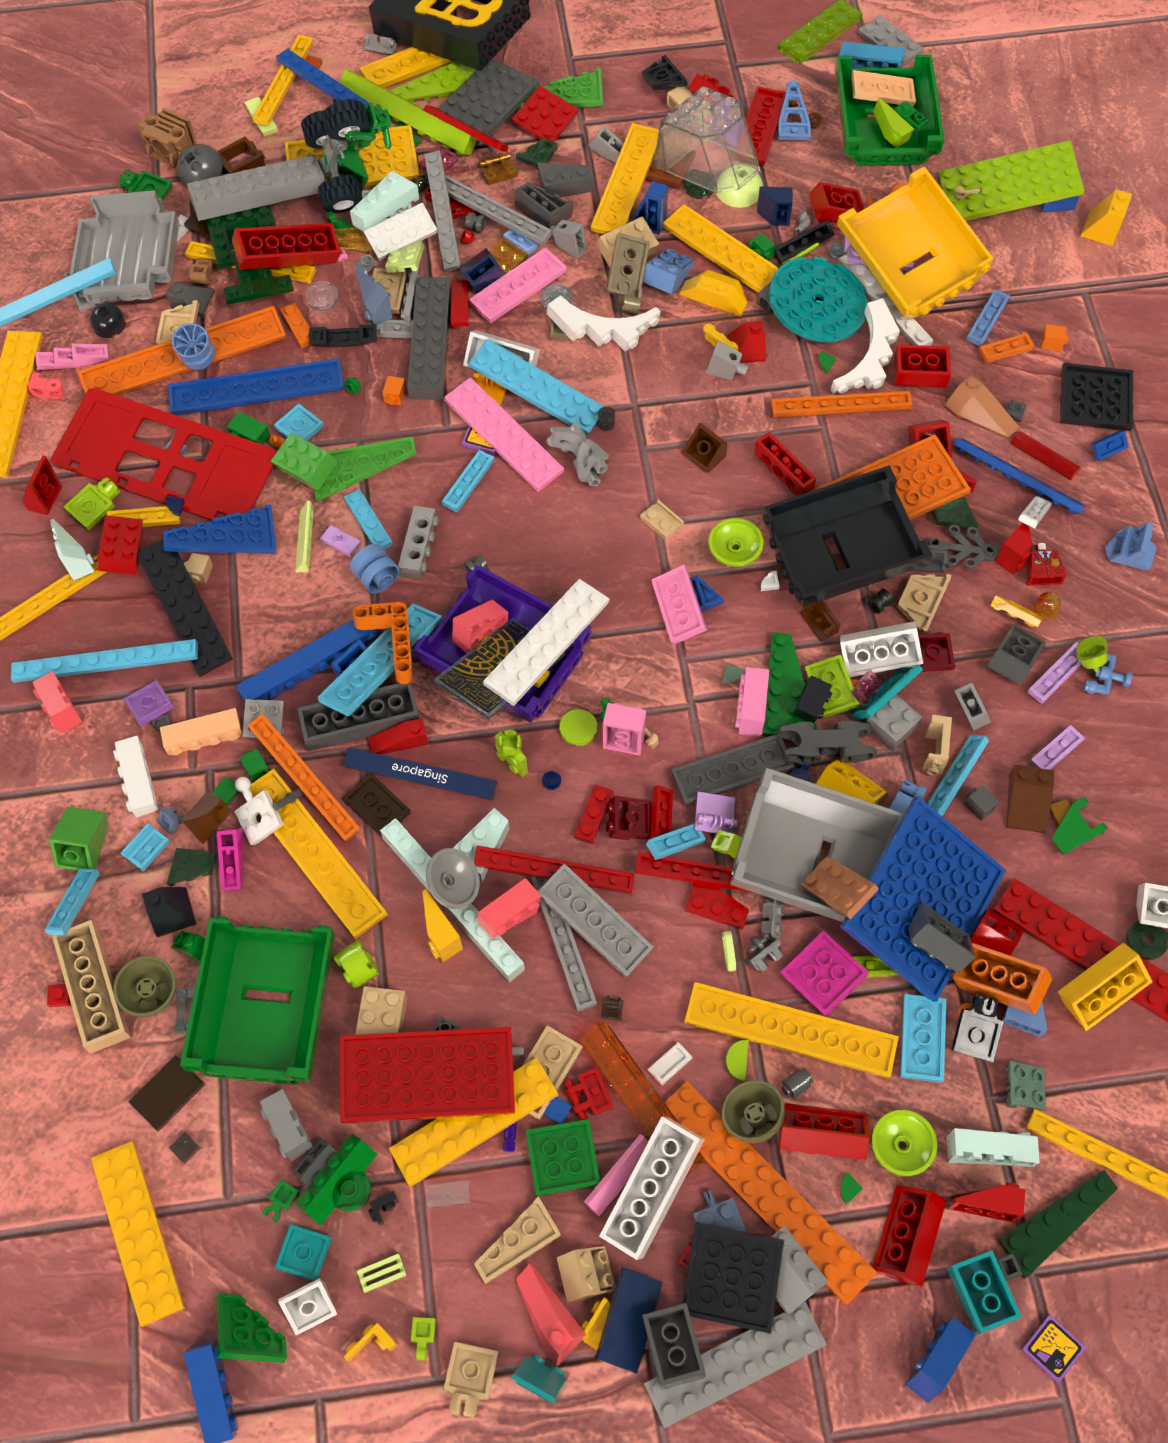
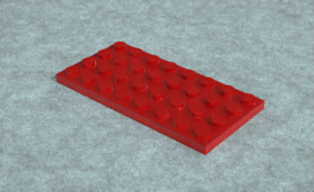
[340,1027,515,1124]

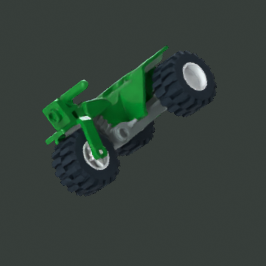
[301,100,391,213]

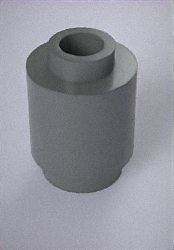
[781,1068,814,1099]

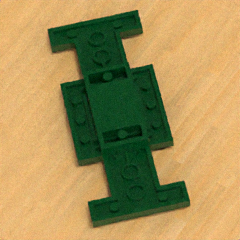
[206,205,294,305]

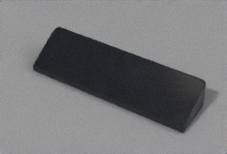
[774,220,835,264]

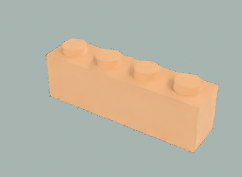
[160,708,243,756]

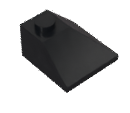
[142,887,197,938]

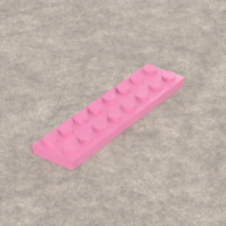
[444,377,564,492]

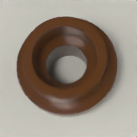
[808,112,822,129]

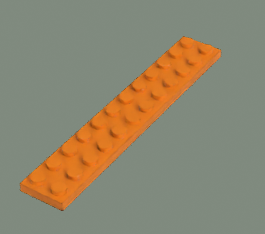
[77,306,286,395]
[657,1081,877,1306]

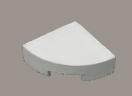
[761,571,780,591]

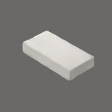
[647,1042,693,1087]

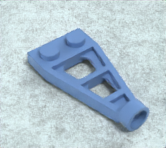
[778,81,811,140]

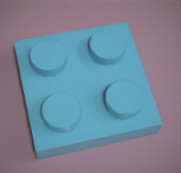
[274,404,324,441]

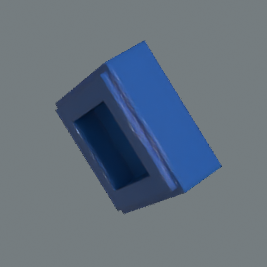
[543,1097,572,1124]

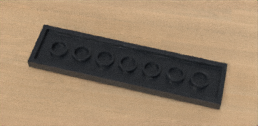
[137,539,233,677]

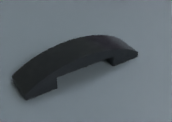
[309,324,377,347]

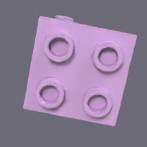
[695,792,737,833]

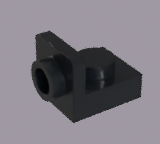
[368,1191,399,1225]

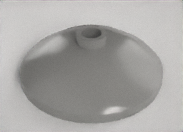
[426,848,480,909]

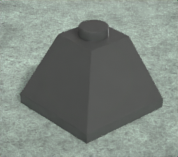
[167,281,215,316]

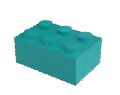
[946,1250,1022,1335]

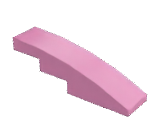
[35,344,108,370]

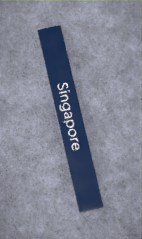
[343,748,498,801]

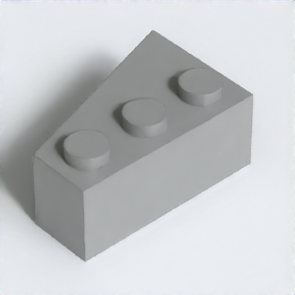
[260,1089,313,1162]

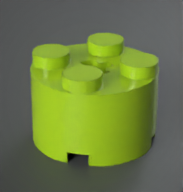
[333,939,380,988]

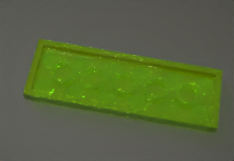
[777,0,863,65]

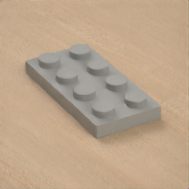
[858,15,924,66]

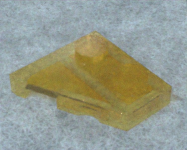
[334,227,372,254]

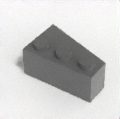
[537,163,592,198]
[515,182,574,228]

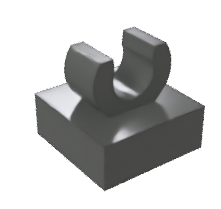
[1006,399,1027,422]

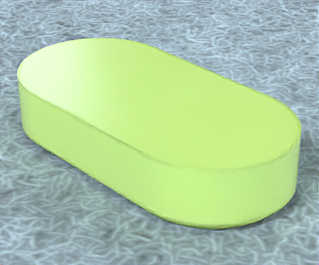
[722,931,736,972]

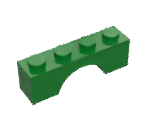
[295,1134,378,1226]

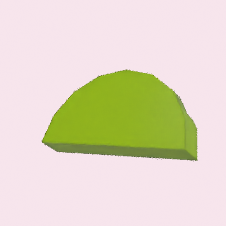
[725,1040,749,1083]

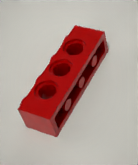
[754,432,817,496]

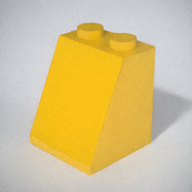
[1080,189,1132,246]

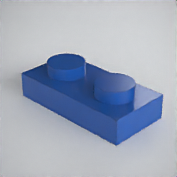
[1091,430,1128,461]

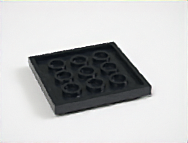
[1060,363,1133,431]
[683,1222,785,1334]

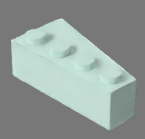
[350,171,419,232]

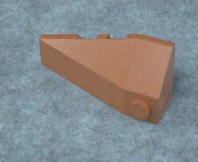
[944,375,1020,439]

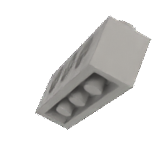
[398,506,439,580]

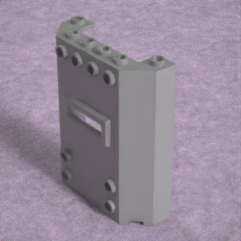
[730,768,904,922]

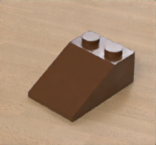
[1006,765,1054,833]

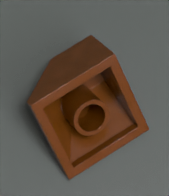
[181,791,232,844]

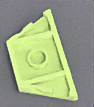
[385,241,424,273]

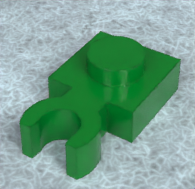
[263,1180,300,1223]

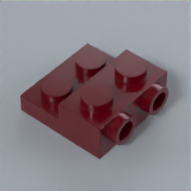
[918,632,956,672]
[605,796,652,840]

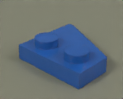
[690,575,725,612]

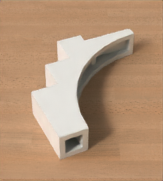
[547,296,661,352]
[830,298,900,395]

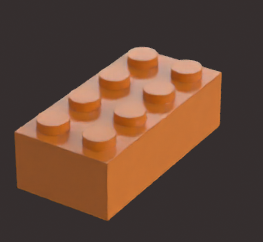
[953,943,1053,1015]

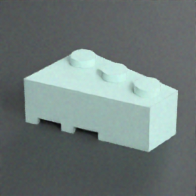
[454,808,510,883]

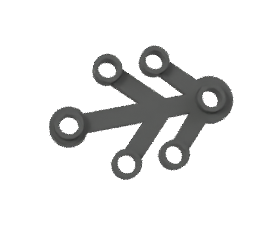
[927,525,999,570]

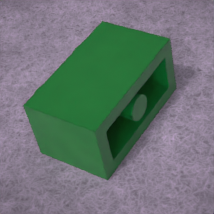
[227,411,271,445]

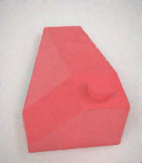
[516,1263,586,1367]

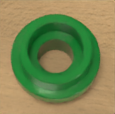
[345,377,361,395]

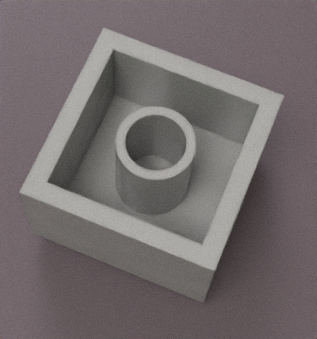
[866,694,923,751]

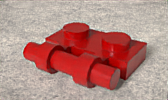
[564,1067,614,1120]

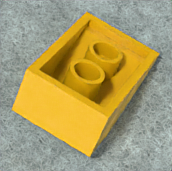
[422,889,463,963]

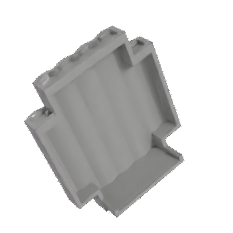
[69,191,180,304]

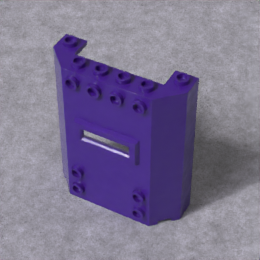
[413,565,591,722]

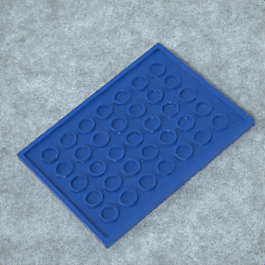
[840,796,1006,1002]

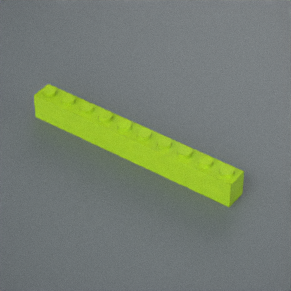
[340,69,477,156]

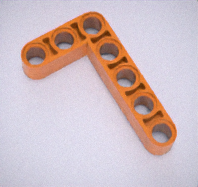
[352,602,413,684]

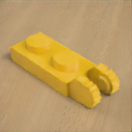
[703,323,739,351]

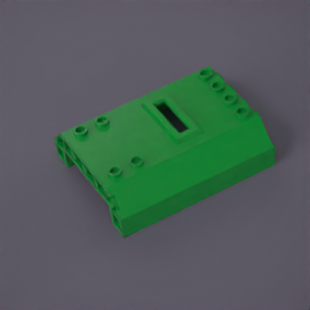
[835,55,944,166]
[180,916,335,1085]

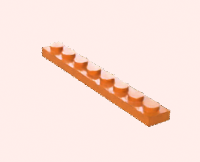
[771,391,912,417]
[247,713,361,842]

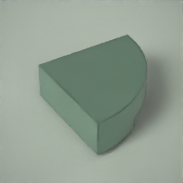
[722,664,746,684]

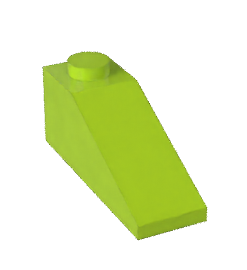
[873,98,914,148]

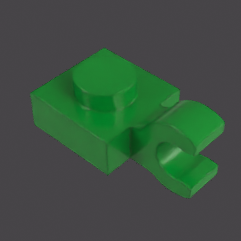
[325,211,353,240]

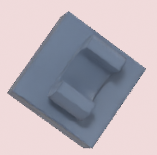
[157,806,184,834]

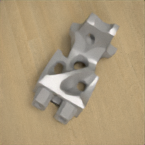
[546,422,609,486]

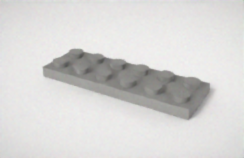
[538,864,654,978]

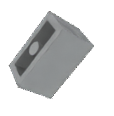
[954,683,991,731]

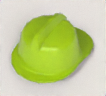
[1076,636,1108,672]

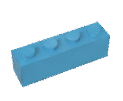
[839,42,905,69]

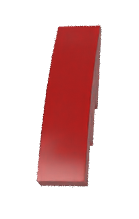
[451,280,469,327]

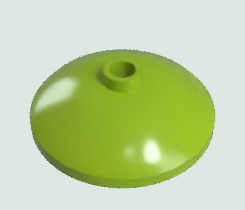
[709,518,764,567]
[871,1110,937,1177]

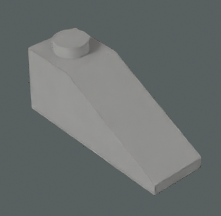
[588,125,624,162]

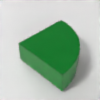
[819,351,836,373]
[841,1172,863,1205]

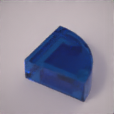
[165,496,185,516]

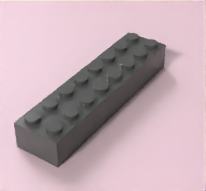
[408,277,451,400]

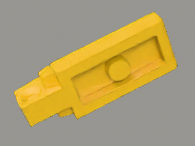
[990,595,1043,627]

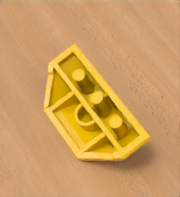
[679,270,748,317]

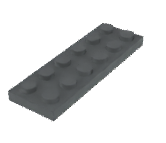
[671,734,794,806]

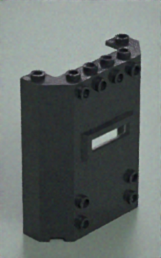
[762,465,932,607]

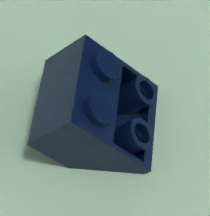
[757,186,793,226]
[460,248,505,293]

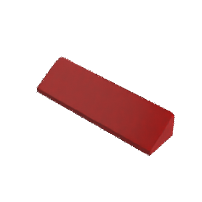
[1010,431,1081,480]

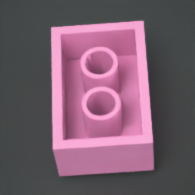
[735,667,769,738]
[603,703,647,756]

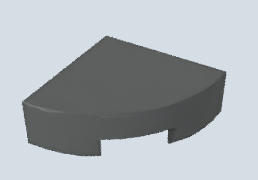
[150,714,172,732]

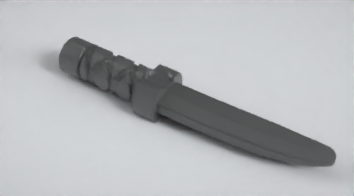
[273,788,304,811]

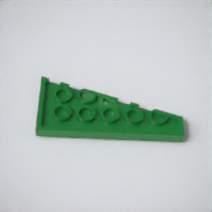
[762,632,817,737]

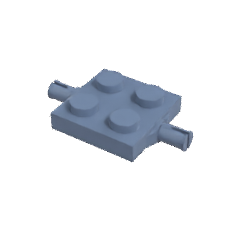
[693,1190,747,1232]

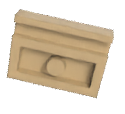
[640,500,684,541]

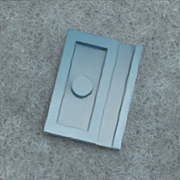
[121,823,170,872]

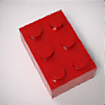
[894,345,951,387]
[98,515,143,575]

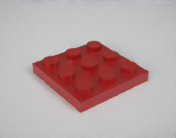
[512,85,578,147]

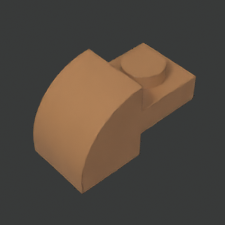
[189,260,214,284]

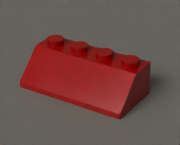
[779,1103,870,1160]
[872,1185,946,1287]

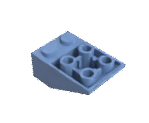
[643,249,695,294]

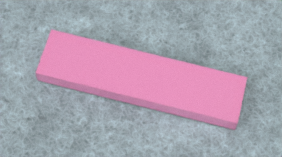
[584,1134,648,1216]

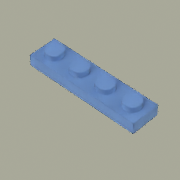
[966,289,1010,346]

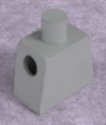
[549,220,587,259]
[705,341,749,380]

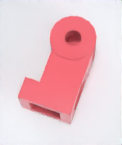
[28,372,65,399]

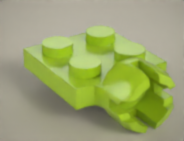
[63,477,120,530]
[495,730,528,778]

